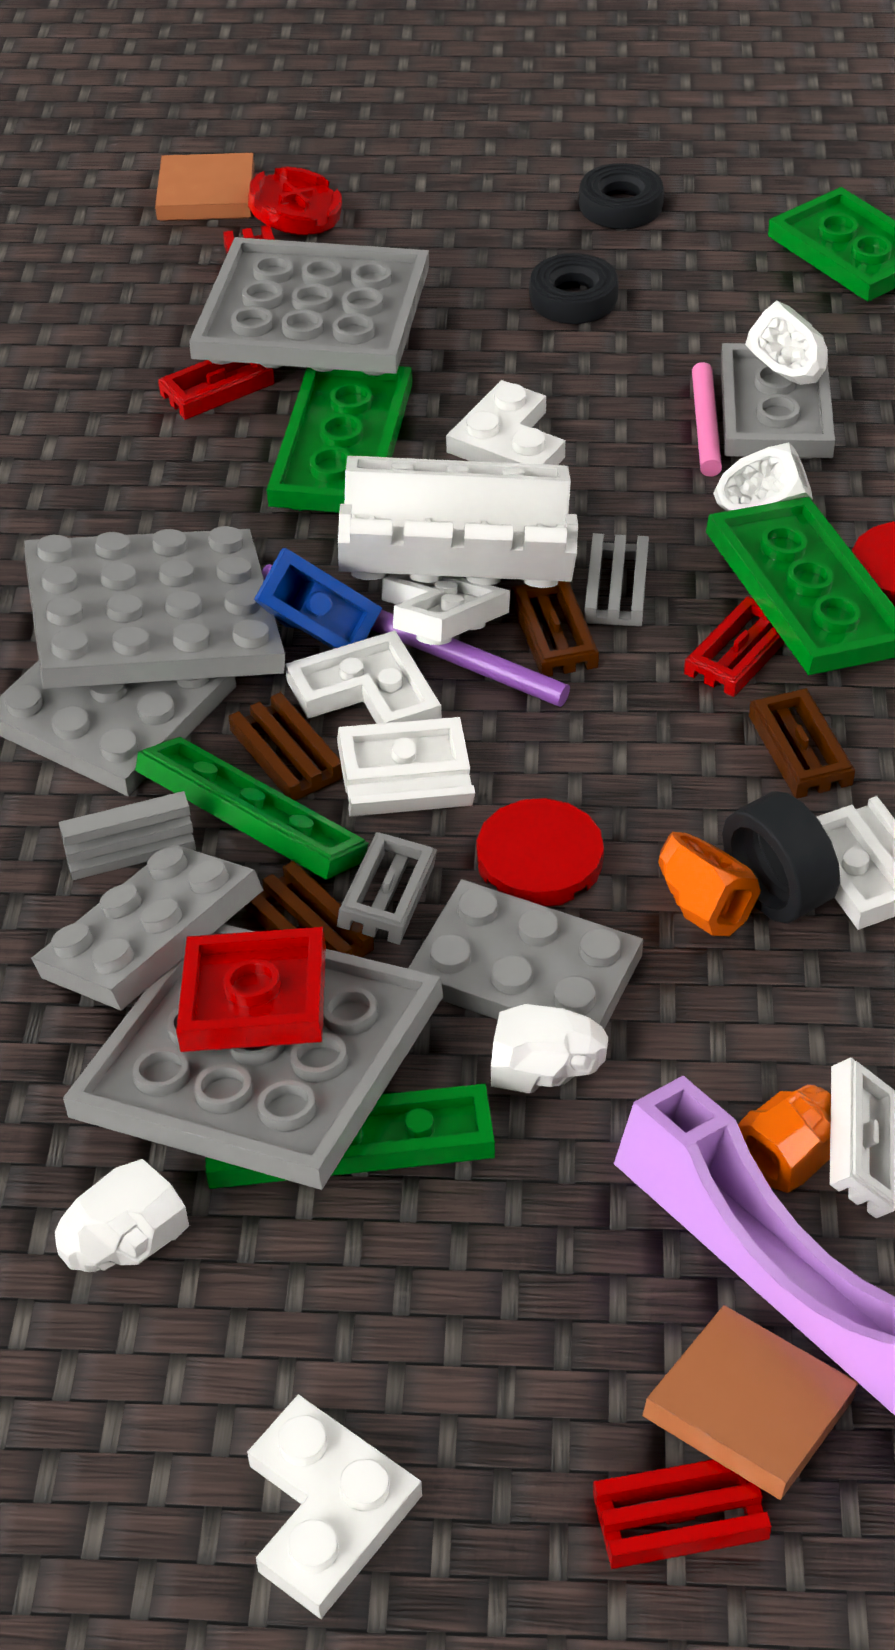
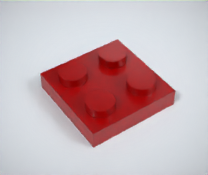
[176,927,326,1052]

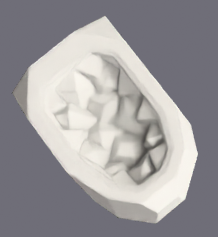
[745,301,828,385]
[713,442,813,511]
[491,1004,608,1093]
[55,1159,189,1272]

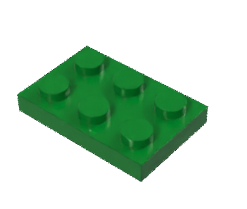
[768,187,895,302]

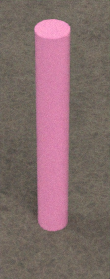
[692,362,722,477]

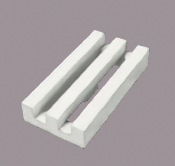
[830,1057,895,1218]

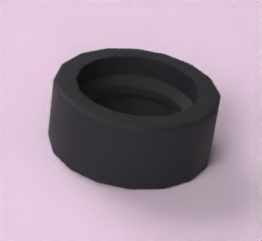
[722,791,840,924]

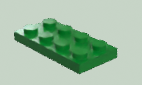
[266,366,412,513]
[706,496,895,676]

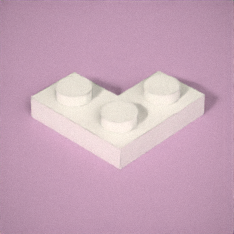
[446,380,566,465]
[382,574,510,645]
[285,631,442,724]
[247,1394,422,1619]

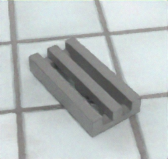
[584,533,649,627]
[59,791,196,881]
[337,832,437,945]

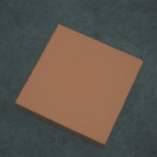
[155,153,255,221]
[642,1305,859,1500]

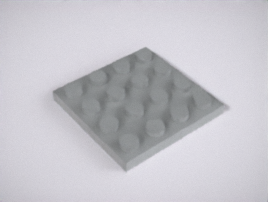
[189,237,429,376]
[24,526,285,689]
[63,924,443,1190]

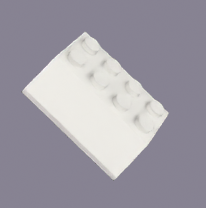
[338,456,578,588]

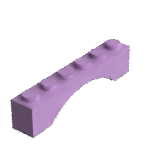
[614,1076,895,1415]

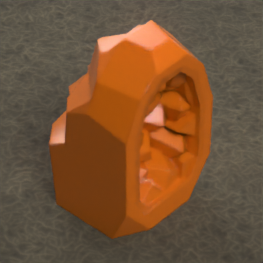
[658,832,761,936]
[738,1084,831,1193]

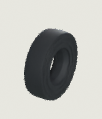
[579,163,664,229]
[529,253,619,324]

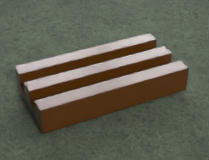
[512,581,599,677]
[749,688,855,799]
[229,692,343,801]
[244,861,374,957]

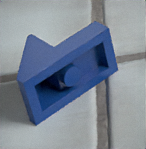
[254,548,382,649]

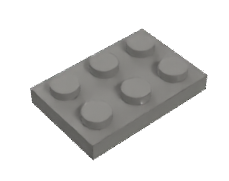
[721,343,835,459]
[31,844,263,1011]
[408,879,643,1029]

